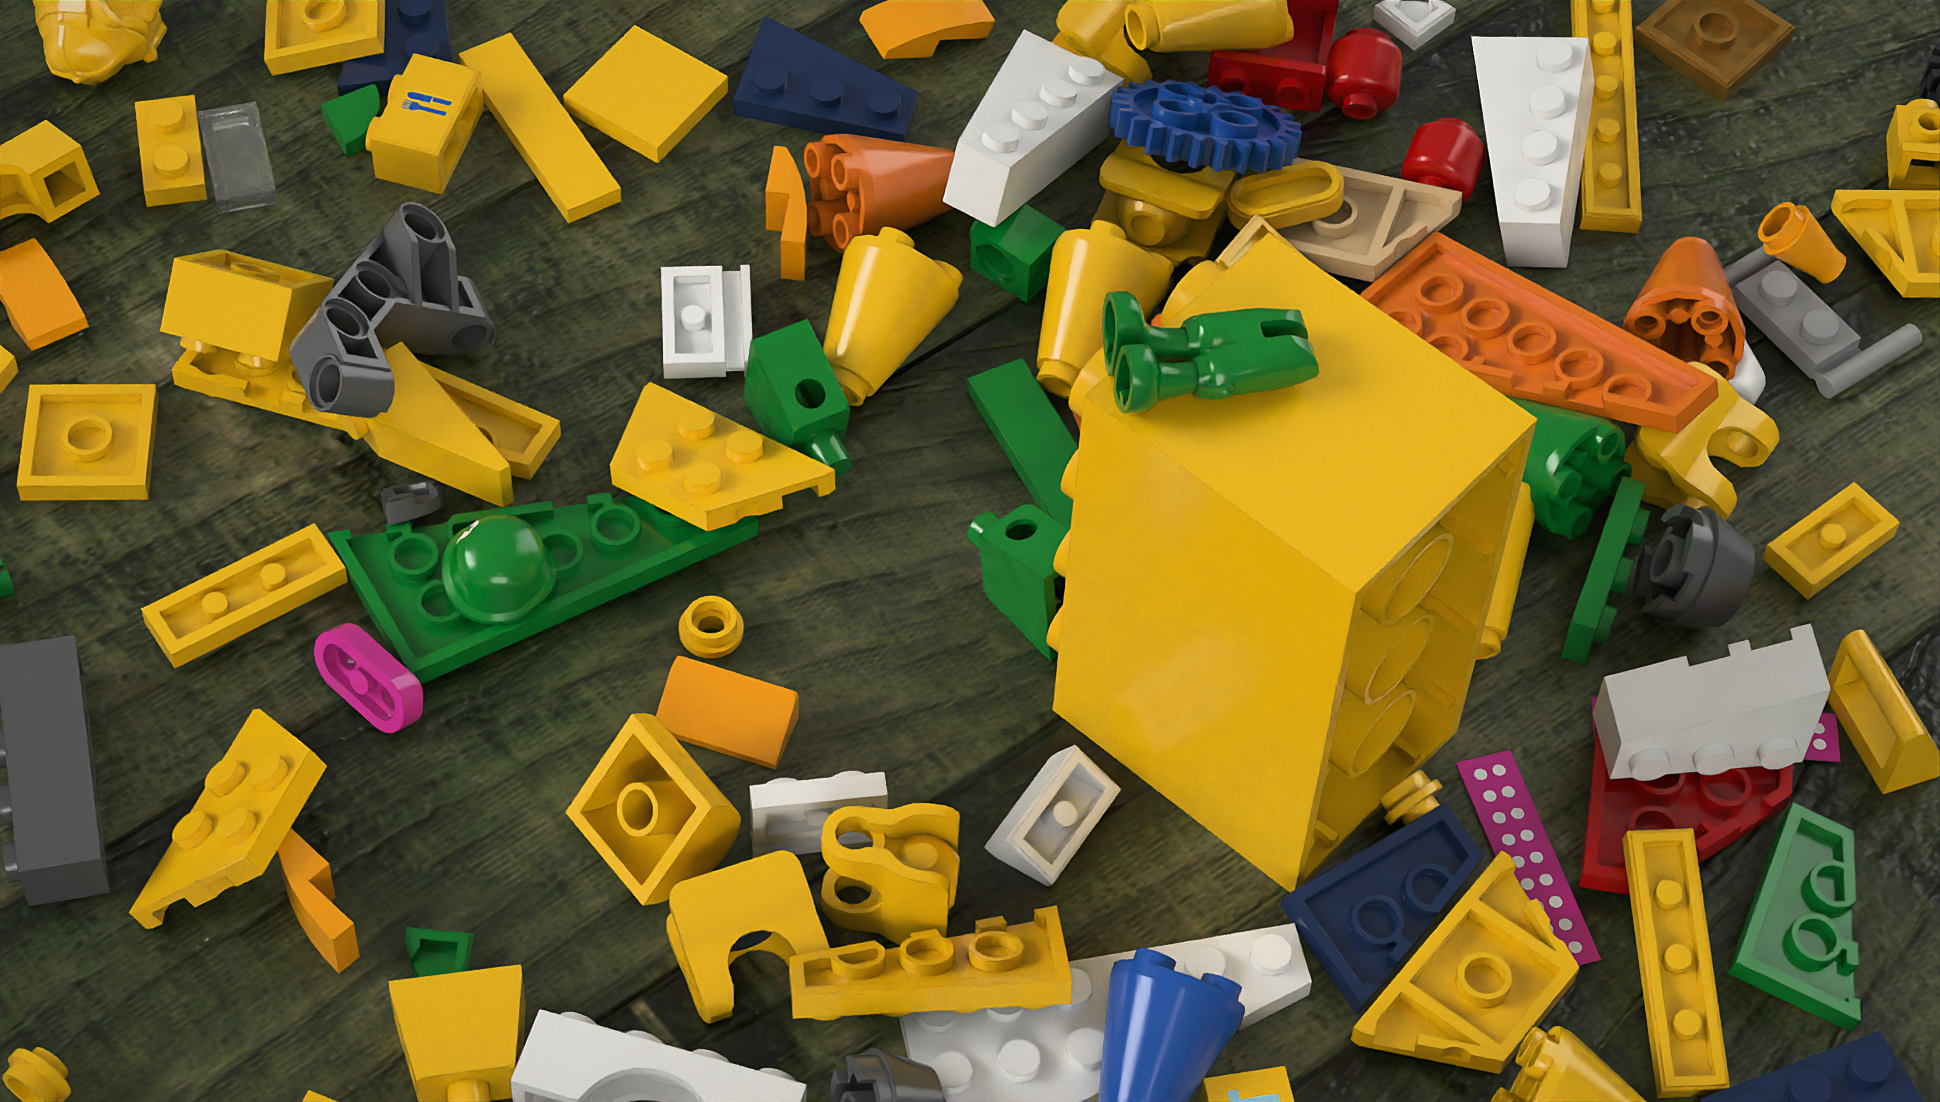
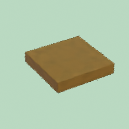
[1633,0,1796,102]

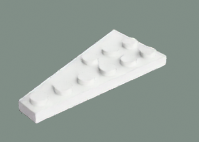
[899,923,1312,1102]

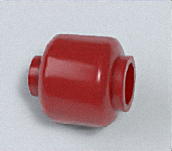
[1324,28,1403,120]
[1400,118,1486,203]

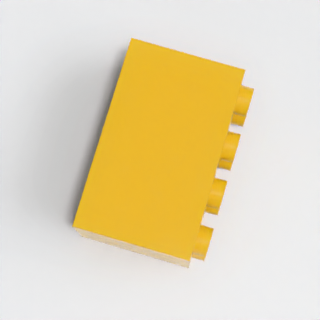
[1046,233,1538,893]

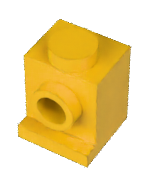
[1886,99,1940,190]

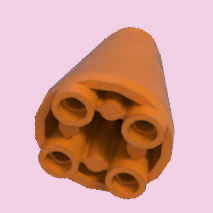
[804,134,955,253]
[1622,237,1746,382]

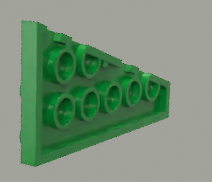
[327,492,759,684]

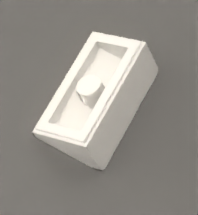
[984,745,1121,887]

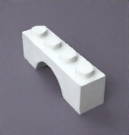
[510,1009,807,1102]

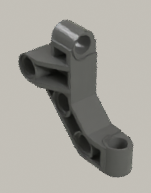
[289,202,497,419]

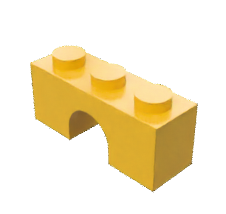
[0,120,100,223]

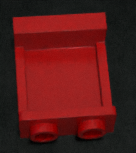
[1206,0,1339,113]

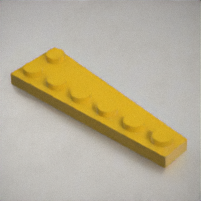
[171,347,561,480]

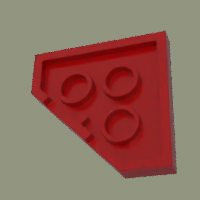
[1579,724,1794,895]

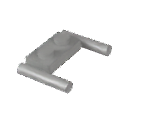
[1723,246,1922,399]

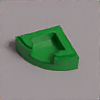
[320,83,382,157]
[405,927,476,978]

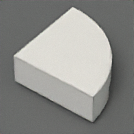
[1373,0,1456,51]

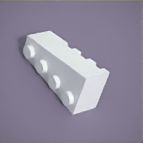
[943,29,1124,227]
[1471,37,1595,268]

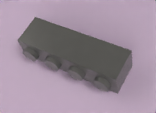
[0,635,110,907]

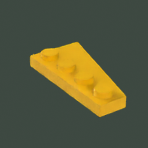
[789,905,1072,1021]

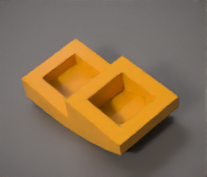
[859,0,996,59]
[765,146,807,281]
[0,238,89,351]
[277,828,360,974]

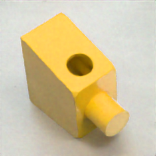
[389,964,526,1102]

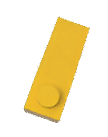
[338,341,514,507]

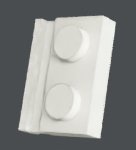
[661,265,753,379]
[750,771,888,858]

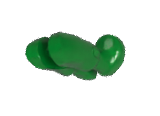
[1102,291,1319,413]

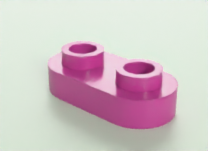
[314,623,423,733]

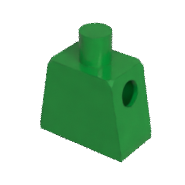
[743,319,853,478]
[967,504,1070,661]

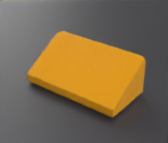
[656,656,799,770]

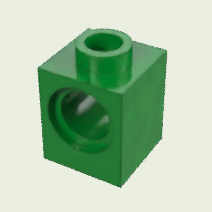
[969,203,1067,303]

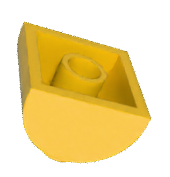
[565,713,741,906]

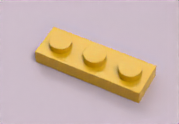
[141,523,348,669]

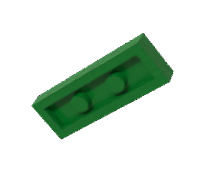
[1561,476,1651,665]

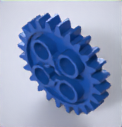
[1108,79,1302,174]

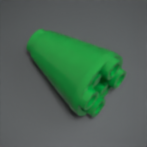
[1503,394,1632,540]

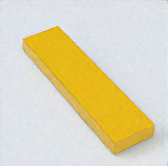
[458,32,621,224]
[1622,828,1730,1098]

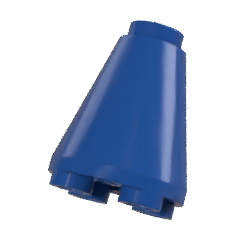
[1098,947,1245,1102]

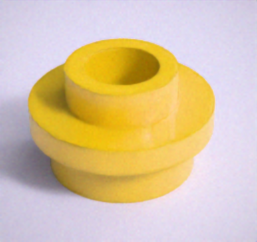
[679,596,744,659]
[1379,769,1443,826]
[2,1047,71,1102]

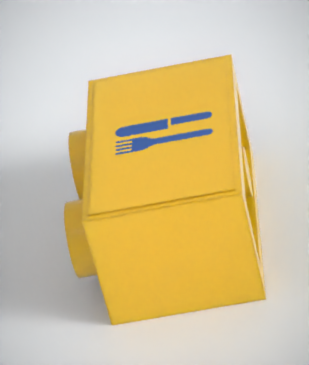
[366,53,484,195]

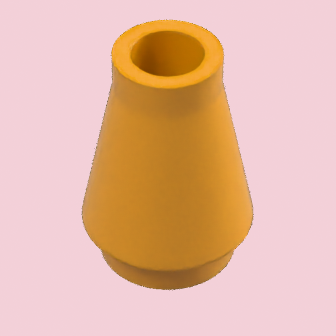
[1758,202,1846,284]

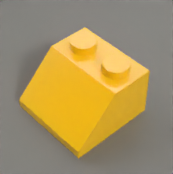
[160,249,334,369]

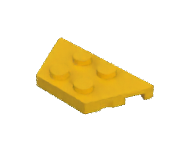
[1831,190,1940,298]
[610,382,836,532]
[129,709,327,929]
[1350,850,1580,1074]

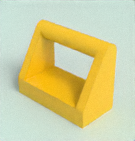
[1827,630,1940,794]

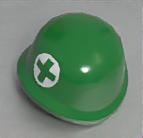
[442,515,556,625]

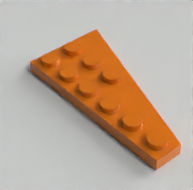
[1359,231,1719,434]

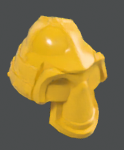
[32,0,167,86]

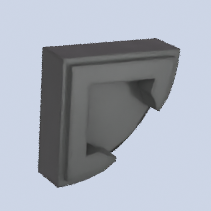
[380,479,447,525]

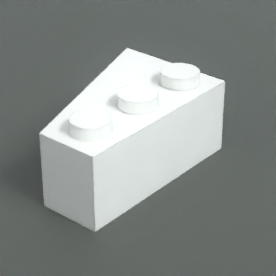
[1593,623,1831,781]

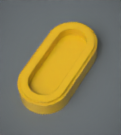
[1227,161,1344,230]

